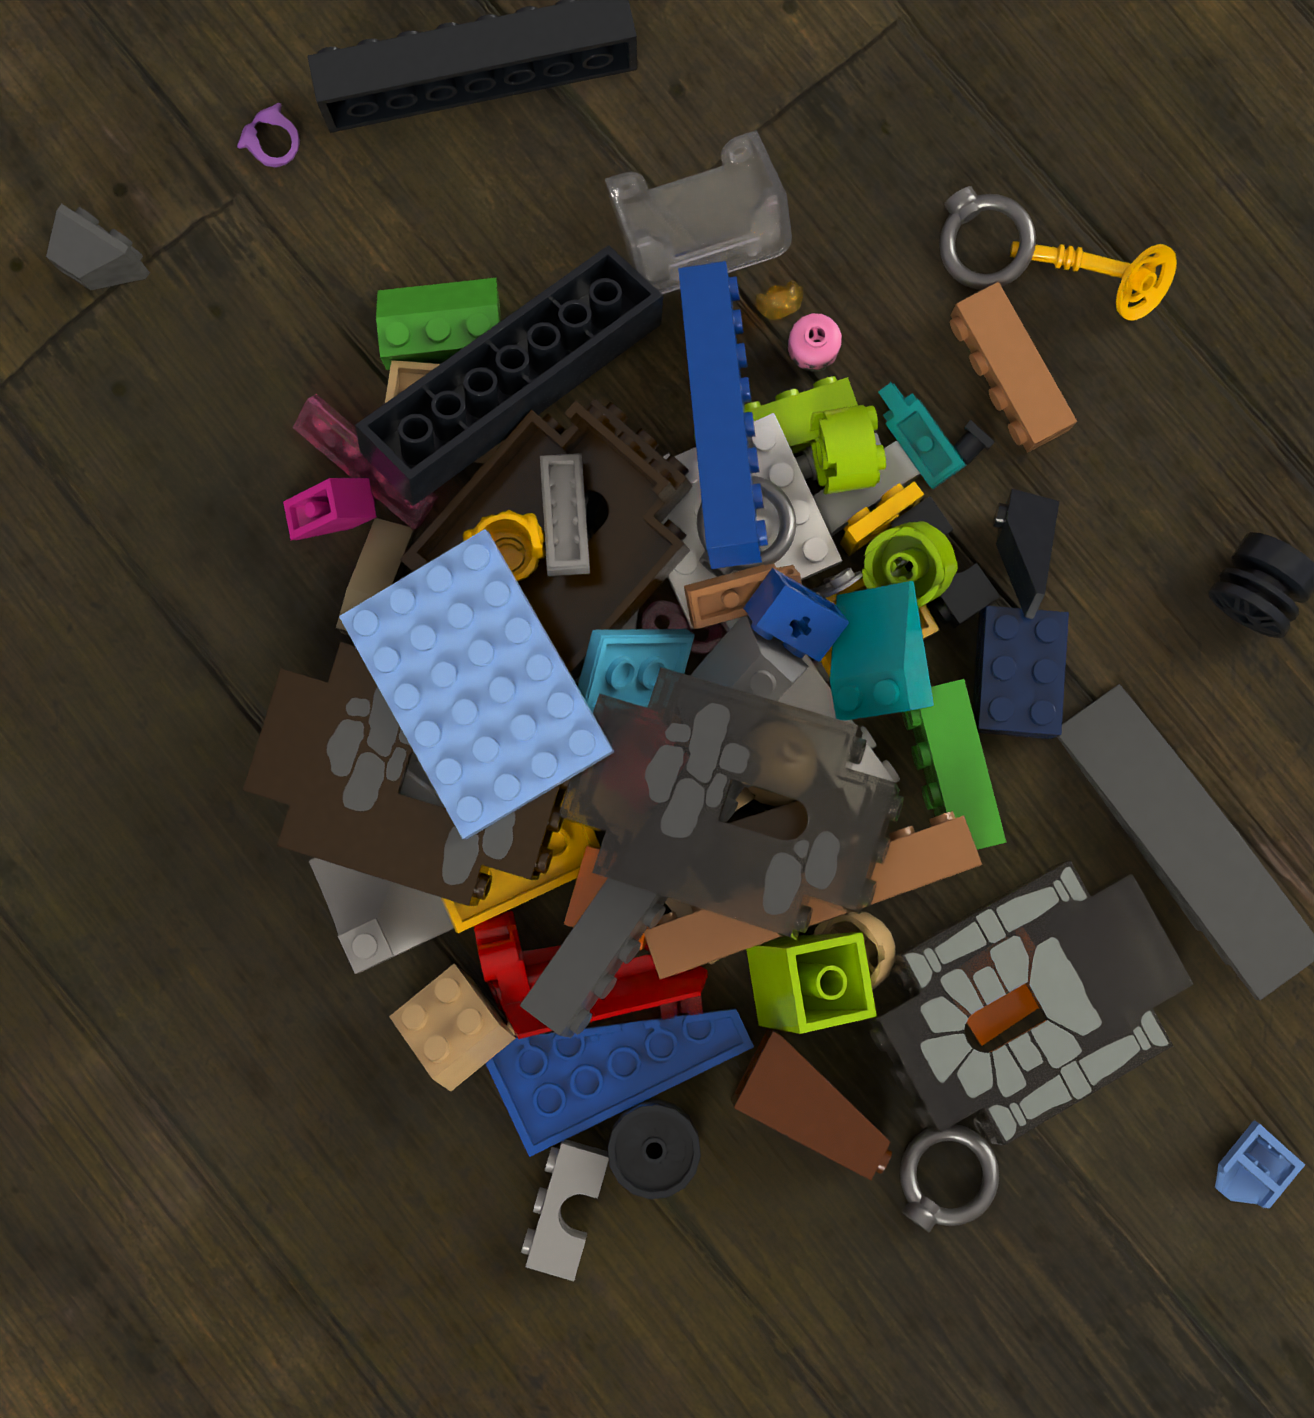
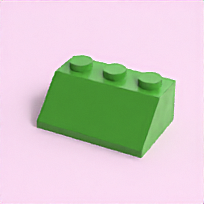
[376,278,501,370]

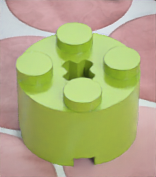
[810,405,886,495]
[862,521,958,608]

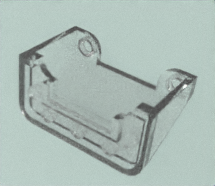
[605,130,792,294]

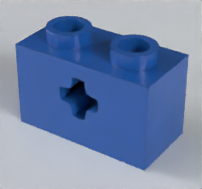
[744,568,849,662]

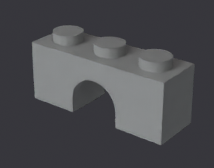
[521,1139,609,1281]

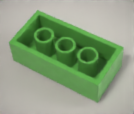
[902,679,1006,850]

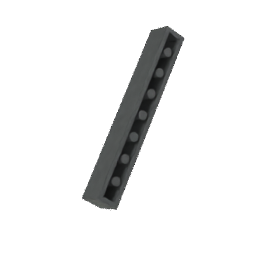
[520,732,763,1038]

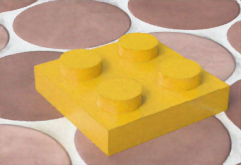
[840,481,924,556]

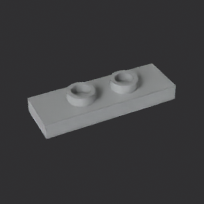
[540,453,590,576]

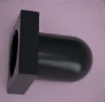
[953,420,995,465]

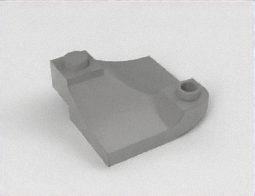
[309,858,454,974]

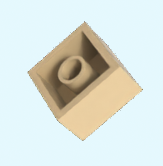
[389,963,516,1092]

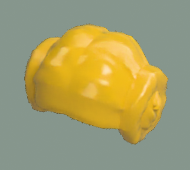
[462,510,546,581]

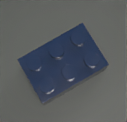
[972,606,1069,739]

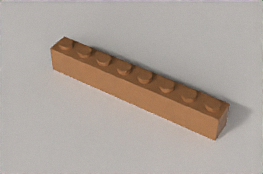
[644,811,983,979]

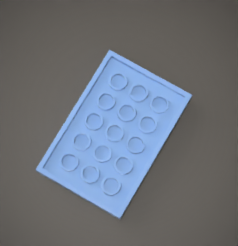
[339,529,614,839]

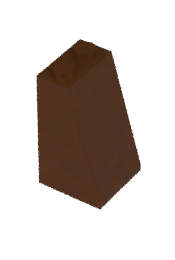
[731,1028,892,1180]

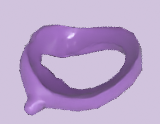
[237,103,300,167]

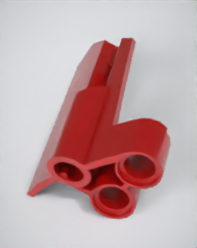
[473,910,708,1039]

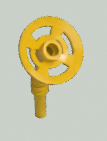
[1010,241,1177,321]

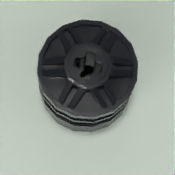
[1209,532,1314,638]

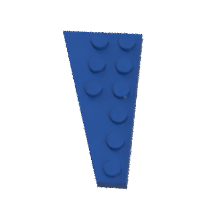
[485,1008,754,1157]

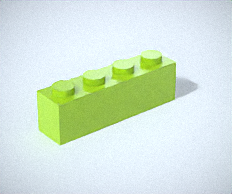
[693,376,858,454]

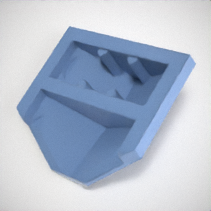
[1215,1120,1305,1208]

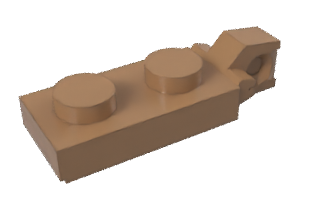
[684,564,802,629]

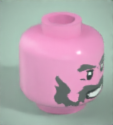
[788,313,842,371]

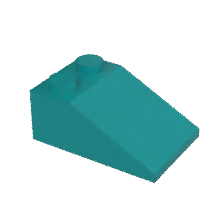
[830,581,934,722]

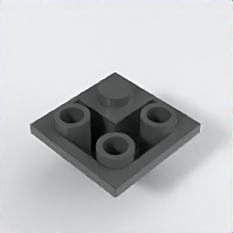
[46,203,150,290]

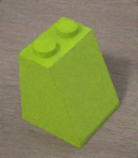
[746,932,877,1034]

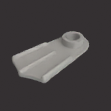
[810,568,863,598]

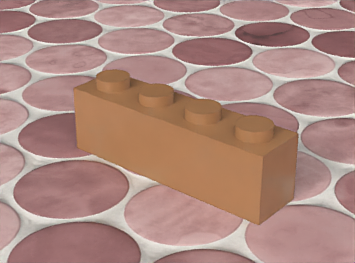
[950,281,1077,453]

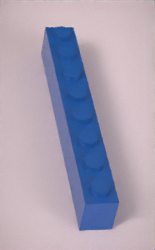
[678,261,768,569]

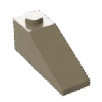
[336,518,415,636]

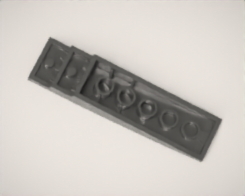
[1057,684,1314,1000]

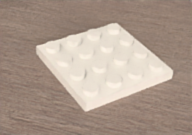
[661,413,842,630]

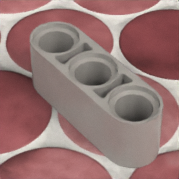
[813,441,921,537]

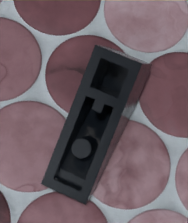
[992,489,1059,619]

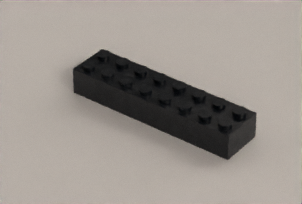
[307,0,637,133]
[355,245,663,506]

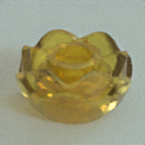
[755,280,803,320]

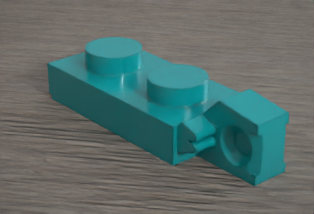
[878,382,967,489]

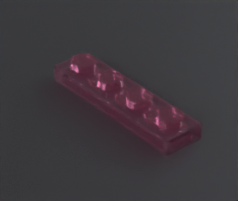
[293,394,438,530]

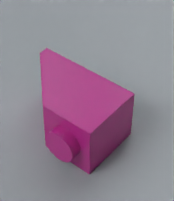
[283,478,377,540]

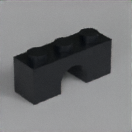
[885,496,1000,629]

